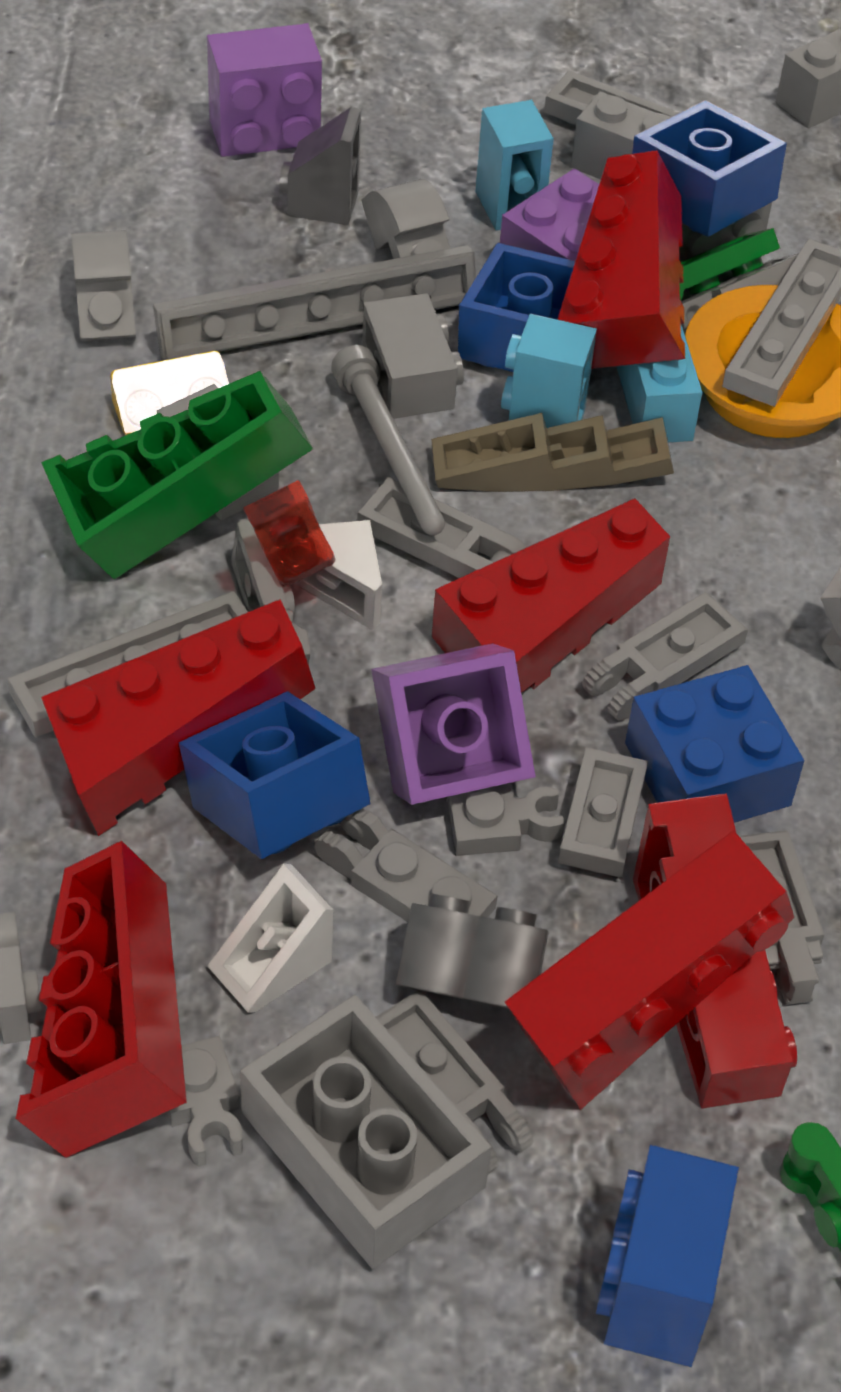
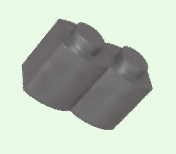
[395,894,549,1008]

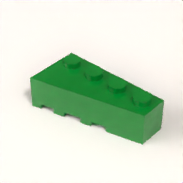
[41,371,313,580]

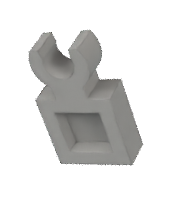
[447,783,564,856]
[0,912,42,1044]
[167,1035,243,1166]

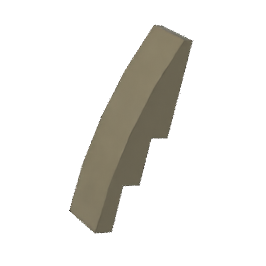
[431,413,674,492]

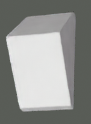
[278,520,382,630]
[207,864,334,1013]

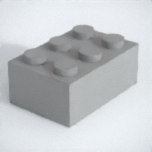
[240,994,492,1270]

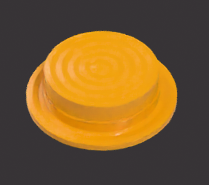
[685,285,841,438]

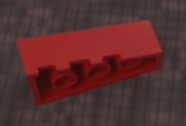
[557,150,685,369]
[431,498,670,693]
[41,599,316,836]
[633,793,797,1109]
[504,830,795,1110]
[15,840,187,1158]

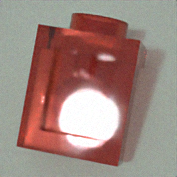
[243,480,336,587]

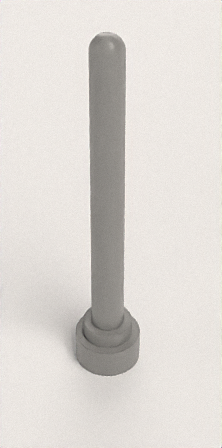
[331,345,445,535]

